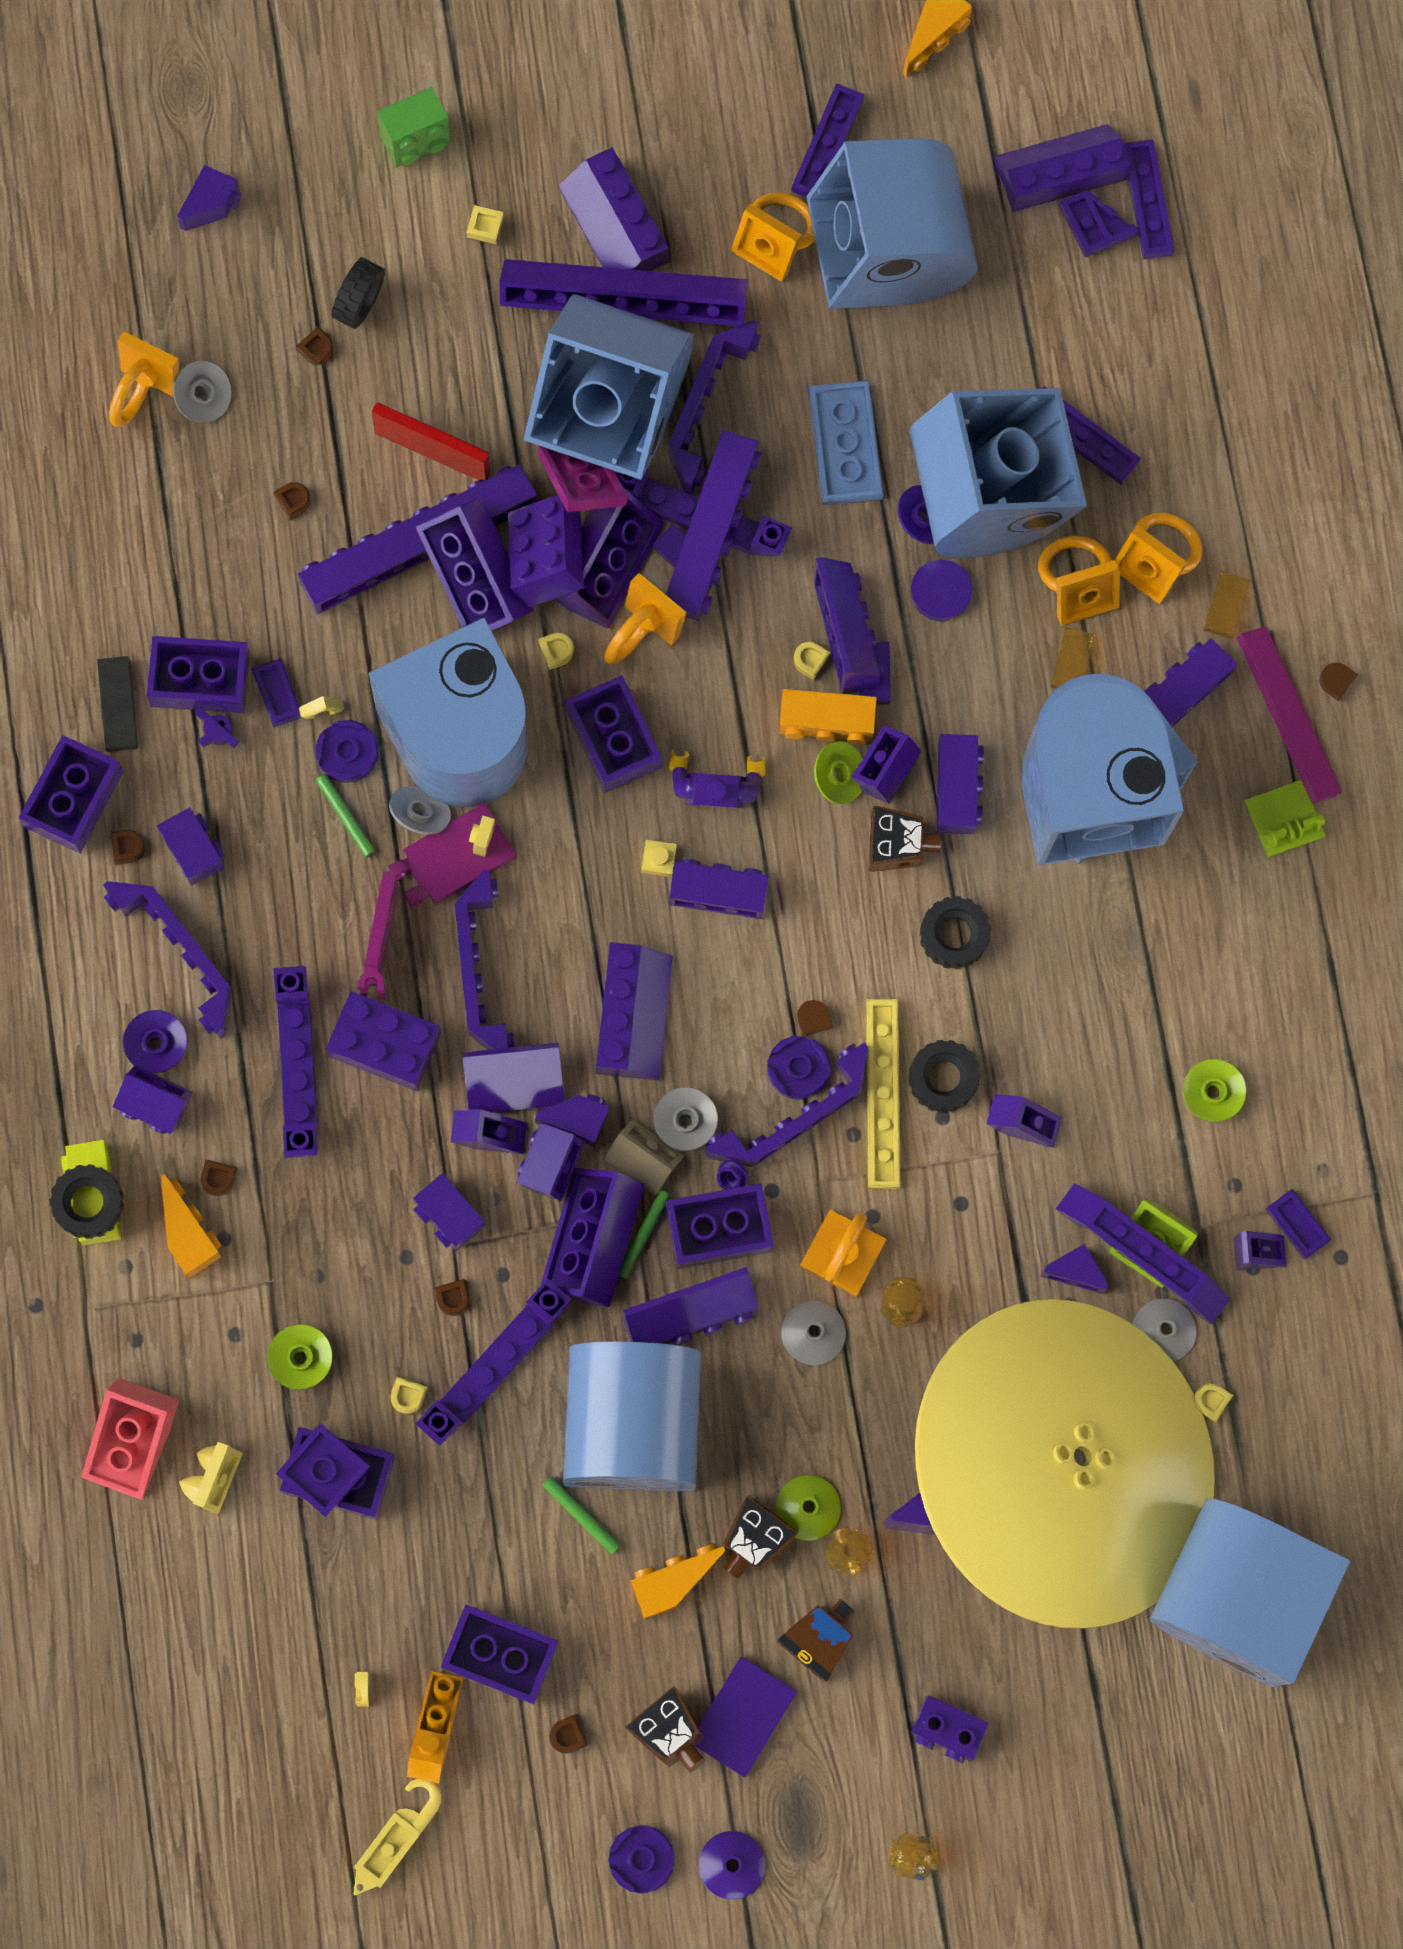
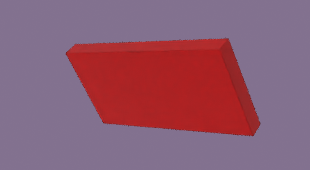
[371,402,490,481]

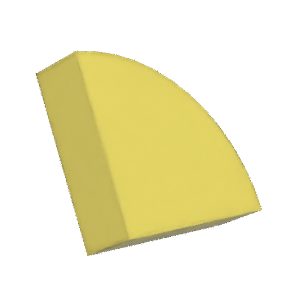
[299,696,344,719]
[355,1672,370,1707]

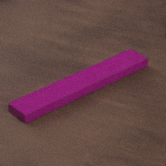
[1236,626,1342,804]

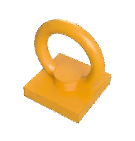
[731,192,815,282]
[109,331,179,428]
[1115,512,1202,605]
[1038,536,1120,626]
[604,573,686,665]
[799,1209,887,1297]

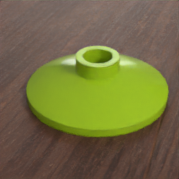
[814,741,863,804]
[1182,1059,1246,1122]
[267,1324,333,1390]
[776,1475,841,1541]

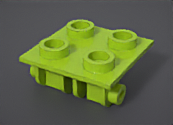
[1244,780,1326,858]

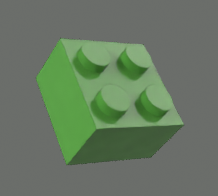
[377,87,450,167]

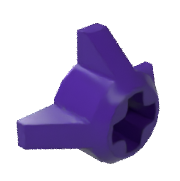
[195,707,239,748]

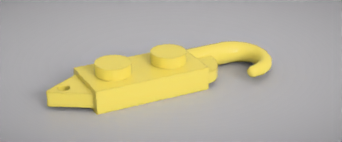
[353,1779,441,1896]

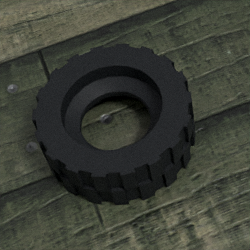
[331,257,386,329]
[919,896,991,969]
[908,1040,980,1113]
[49,1164,125,1239]

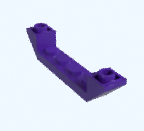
[668,320,761,495]
[615,468,792,557]
[455,870,515,1050]
[103,881,232,1039]
[273,966,318,1158]
[705,1042,868,1167]
[1055,1183,1231,1325]
[415,1278,572,1446]

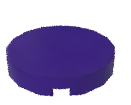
[910,559,973,622]
[315,720,378,783]
[767,1036,830,1100]
[608,1825,675,1894]

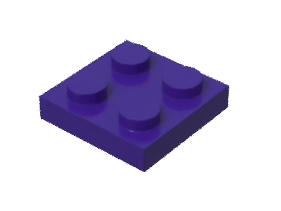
[276,1423,370,1518]

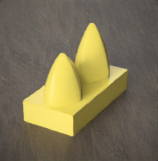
[179,1442,243,1514]

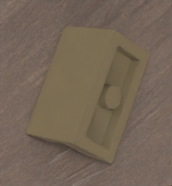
[605,1119,684,1195]

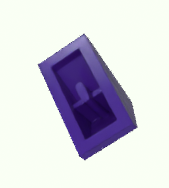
[1234,1231,1287,1270]
[1040,1244,1108,1294]

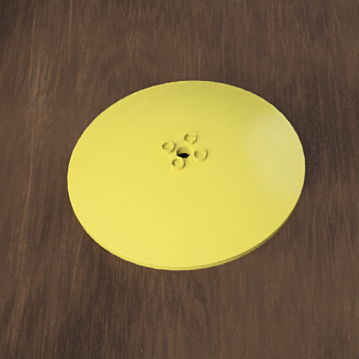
[915,1299,1215,1629]

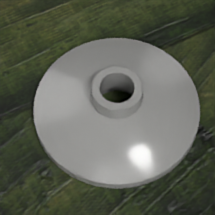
[173,361,232,423]
[389,786,451,834]
[654,1087,718,1151]
[1132,1299,1196,1362]
[781,1301,846,1365]

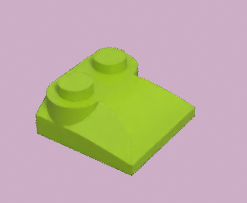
[1108,1198,1199,1288]

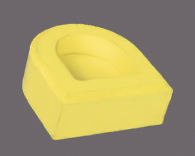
[538,633,574,670]
[793,642,831,680]
[391,1377,428,1414]
[1194,1383,1233,1423]

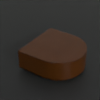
[296,327,333,365]
[273,482,310,520]
[1319,662,1358,701]
[111,830,145,865]
[797,1000,833,1037]
[201,1160,238,1196]
[433,1279,470,1316]
[549,1714,588,1753]

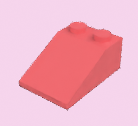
[81,1378,179,1500]

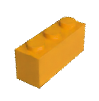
[778,689,876,745]

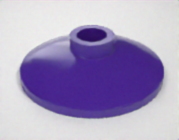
[897,485,934,544]
[123,1010,187,1073]
[699,1831,765,1899]

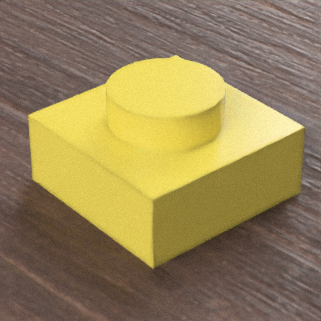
[466,205,504,244]
[469,816,495,857]
[641,840,677,877]

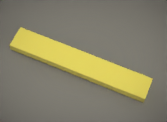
[866,999,901,1189]

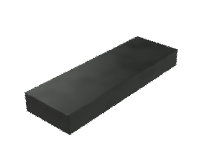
[97,656,138,752]

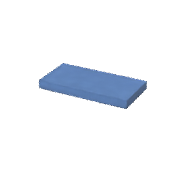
[808,381,884,505]

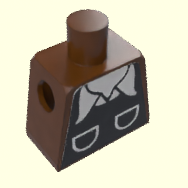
[869,806,941,872]
[723,1495,799,1579]
[625,1686,705,1772]

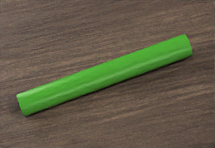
[315,774,376,858]
[618,1190,671,1281]
[542,1477,621,1555]

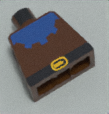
[776,1599,855,1682]

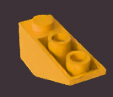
[903,0,972,77]
[161,1173,222,1279]
[630,1543,725,1620]
[407,1671,463,1784]

